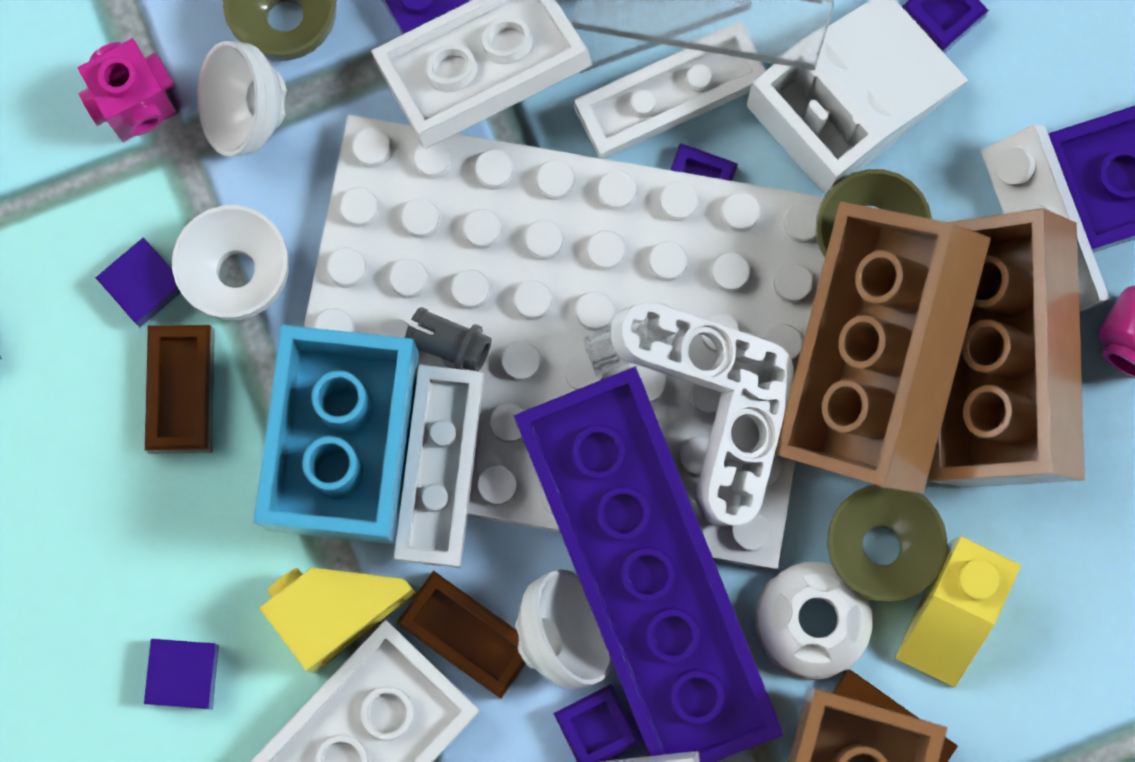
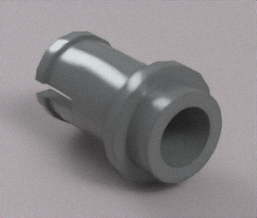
[405,307,492,371]

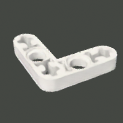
[610,302,794,526]

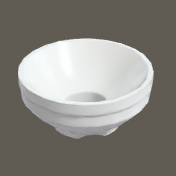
[198,41,287,156]
[172,205,289,320]
[755,562,873,679]
[515,569,613,689]

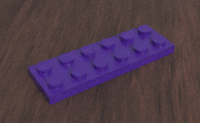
[513,366,784,762]

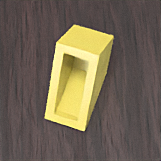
[894,536,1021,688]
[259,567,417,673]

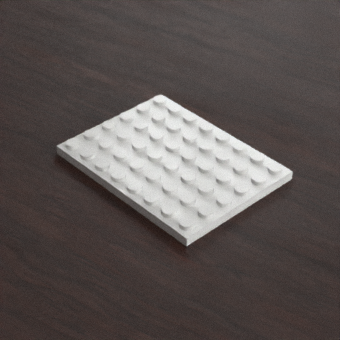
[304,115,825,571]

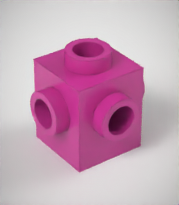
[77,38,177,143]

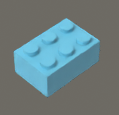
[254,324,420,545]

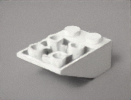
[746,0,968,195]

